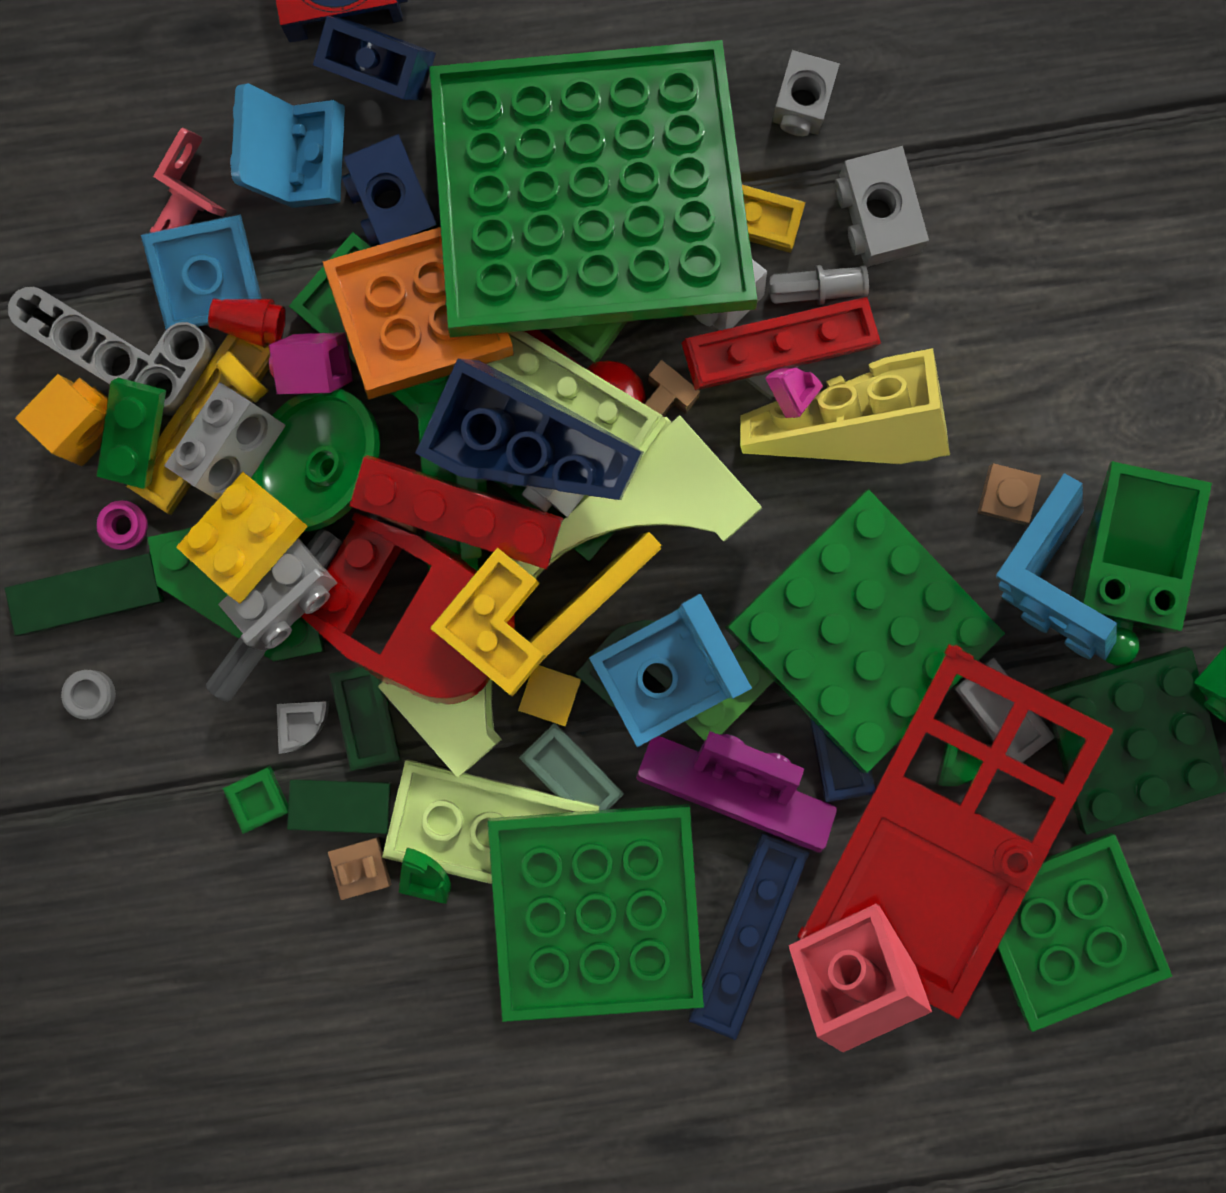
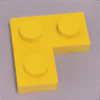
[430,547,546,697]

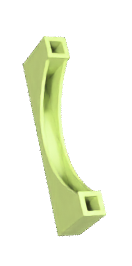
[378,415,762,778]

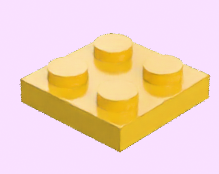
[176,472,308,604]

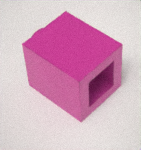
[269,332,353,394]

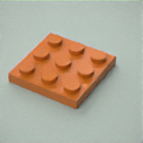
[323,227,514,400]

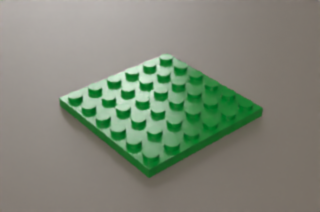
[429,40,757,338]

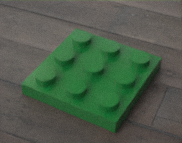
[996,833,1172,1032]

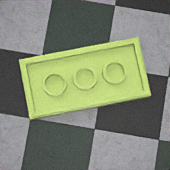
[382,759,599,884]

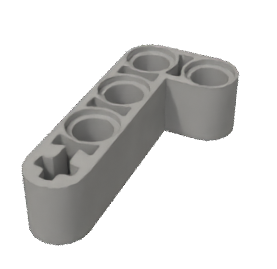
[8,287,216,416]

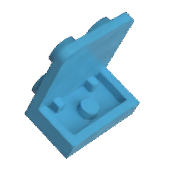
[230,83,345,208]

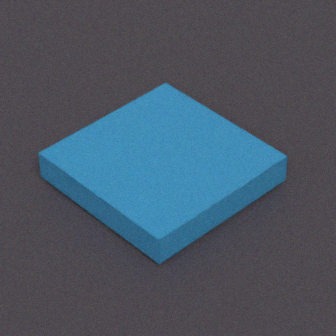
[141,214,262,330]

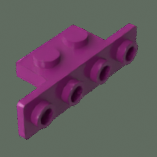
[636,731,837,852]

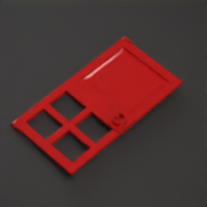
[797,644,1113,1019]

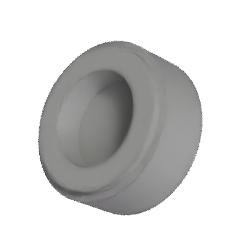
[61,670,116,719]

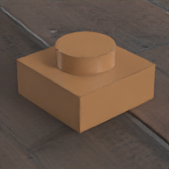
[977,463,1041,525]

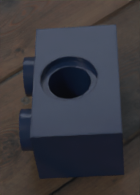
[313,16,436,101]
[341,134,438,247]

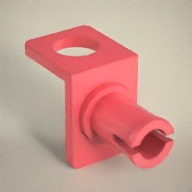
[150,128,227,232]

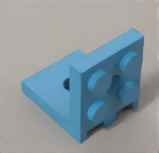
[996,473,1117,660]
[589,594,752,747]

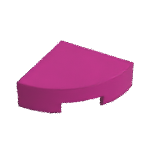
[765,368,823,418]

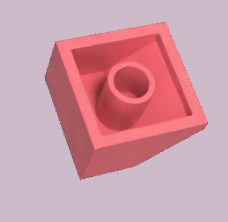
[788,904,932,1052]

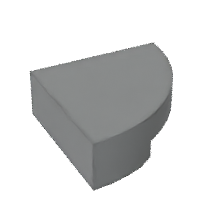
[277,701,329,754]

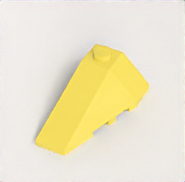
[740,348,950,464]

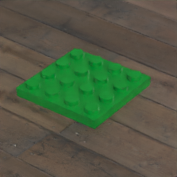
[725,489,1005,773]
[488,804,704,1022]

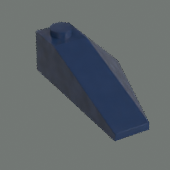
[416,359,644,500]

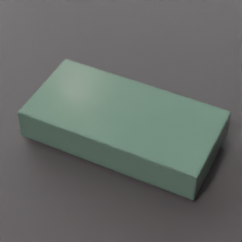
[519,723,624,812]

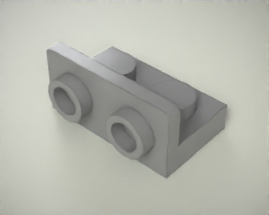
[218,538,337,651]

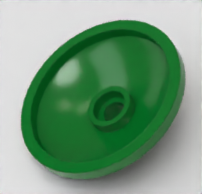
[251,389,380,531]

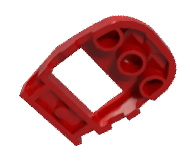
[301,513,515,705]

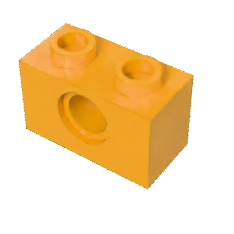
[15,374,108,466]

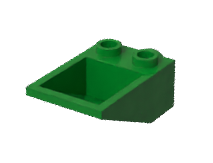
[1071,461,1212,666]

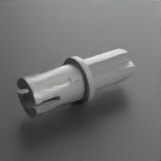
[769,265,869,305]

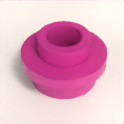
[97,500,148,550]

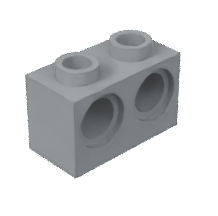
[164,382,286,500]

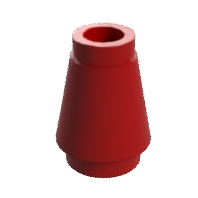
[208,298,286,348]

